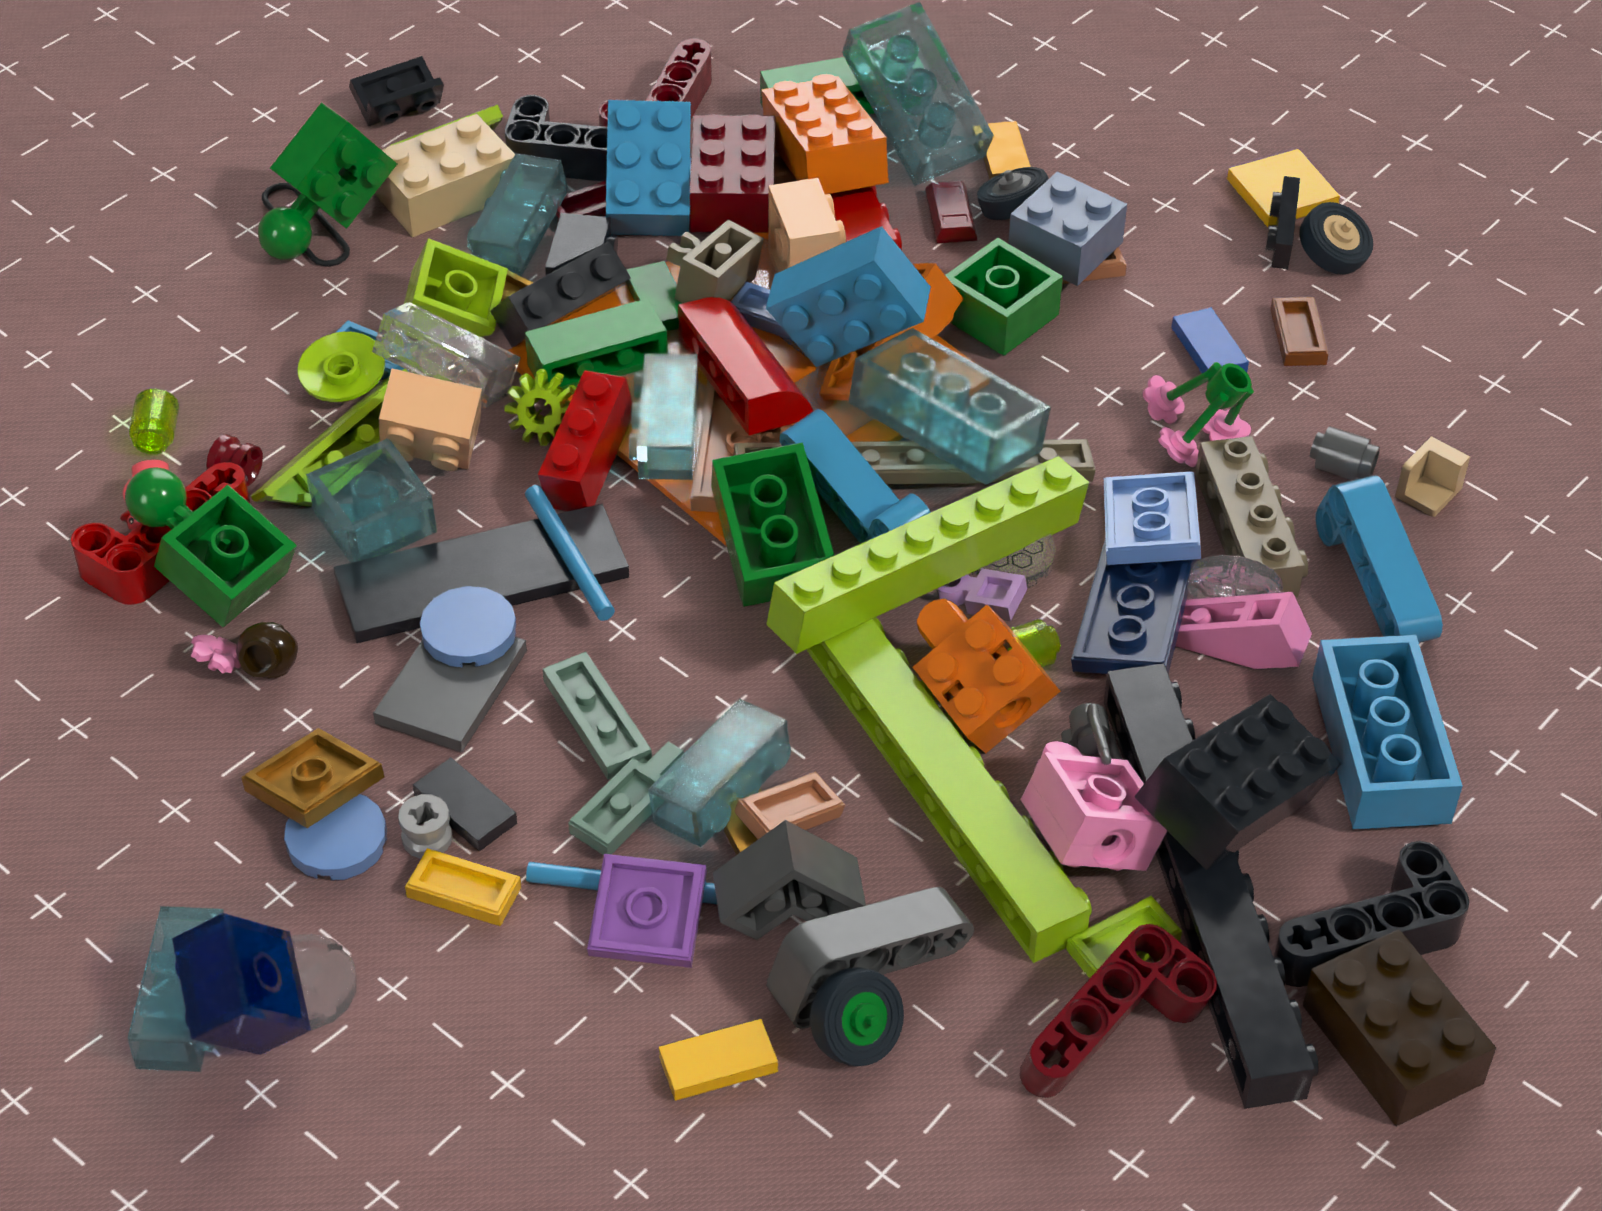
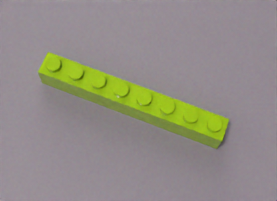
[766,456,1089,654]

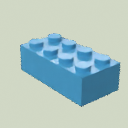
[1312,635,1462,829]

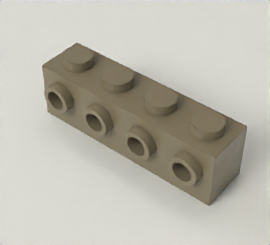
[1195,436,1308,598]

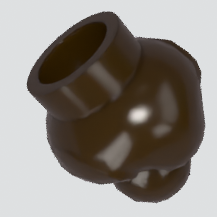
[236,622,298,679]

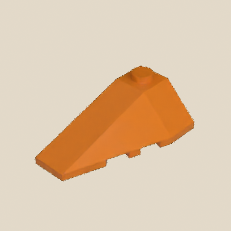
[819,263,964,400]

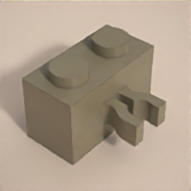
[666,220,764,303]

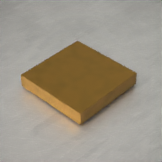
[241,728,385,828]

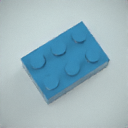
[606,100,691,236]
[766,226,931,367]

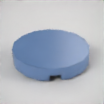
[420,586,516,667]
[284,794,387,880]

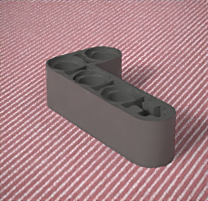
[766,887,974,1029]

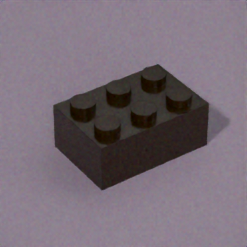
[1302,929,1496,1127]

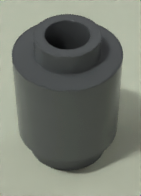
[1310,426,1380,480]

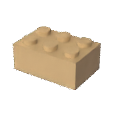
[375,114,520,237]

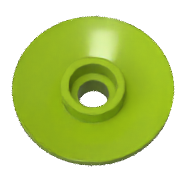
[297,331,385,402]

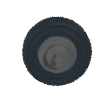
[977,167,1049,220]

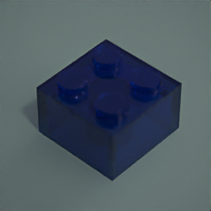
[172,913,311,1055]

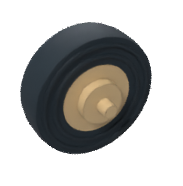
[1299,202,1373,275]

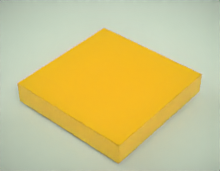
[1227,149,1340,227]

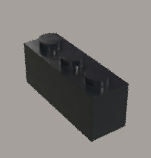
[490,241,631,348]

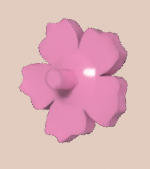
[191,635,241,674]

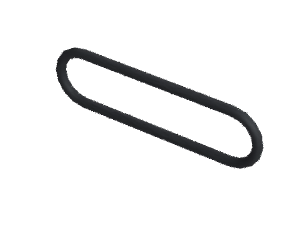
[262,183,350,266]

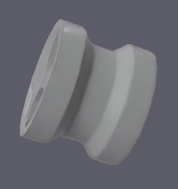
[398,794,452,859]

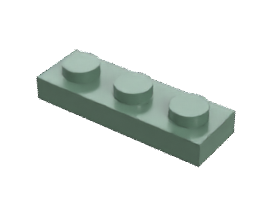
[543,652,652,780]

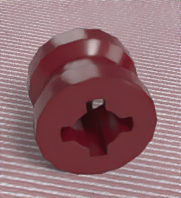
[206,434,263,487]

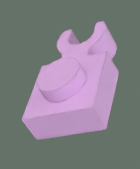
[937,568,1027,621]

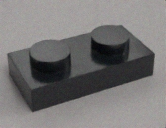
[1265,176,1300,269]

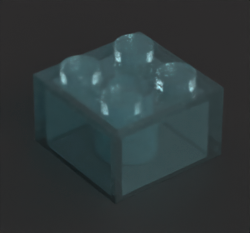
[306,439,437,563]

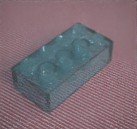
[842,2,994,186]
[849,328,1051,485]

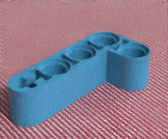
[780,409,931,544]
[1315,475,1443,643]

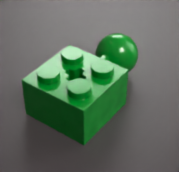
[258,102,397,260]
[125,467,297,628]

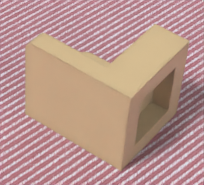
[1395,436,1470,517]

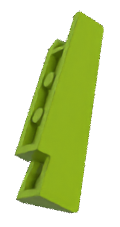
[250,368,408,507]

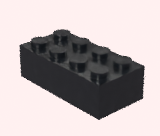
[1134,694,1342,870]

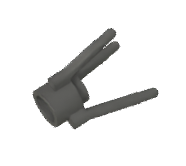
[1061,703,1123,765]

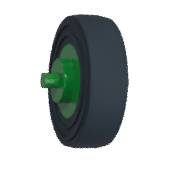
[810,967,904,1066]

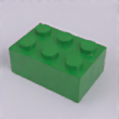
[711,442,834,607]

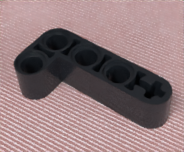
[505,95,608,182]
[1274,841,1470,987]

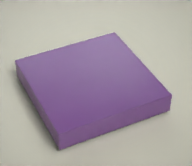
[587,854,707,968]

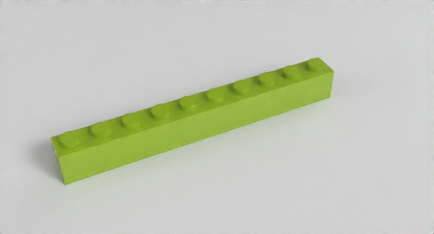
[806,617,1092,963]

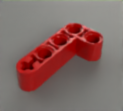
[71,462,250,605]

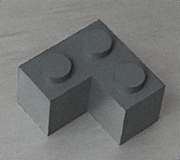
[713,820,866,940]

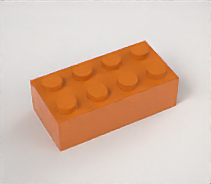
[761,74,889,194]

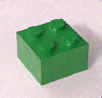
[946,238,1063,356]

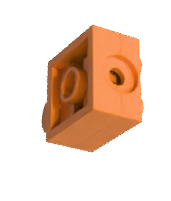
[912,599,1061,754]

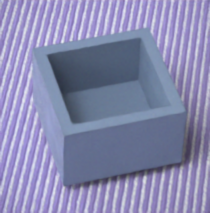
[1008,171,1127,286]

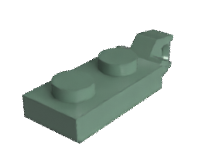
[568,741,685,855]

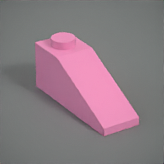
[1176,592,1312,669]

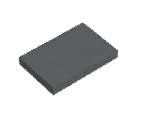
[373,637,527,752]

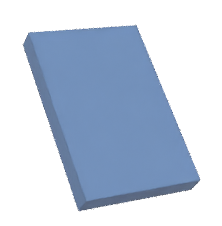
[1103,471,1201,565]

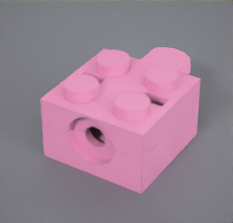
[1020,741,1167,871]

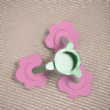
[1143,362,1254,467]

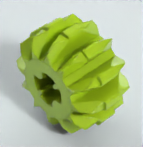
[504,369,576,446]

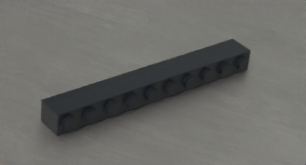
[1103,663,1319,1109]

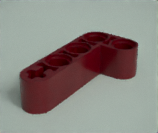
[599,38,712,127]
[1019,924,1217,1098]

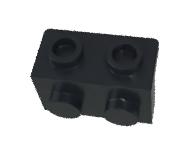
[349,56,444,127]

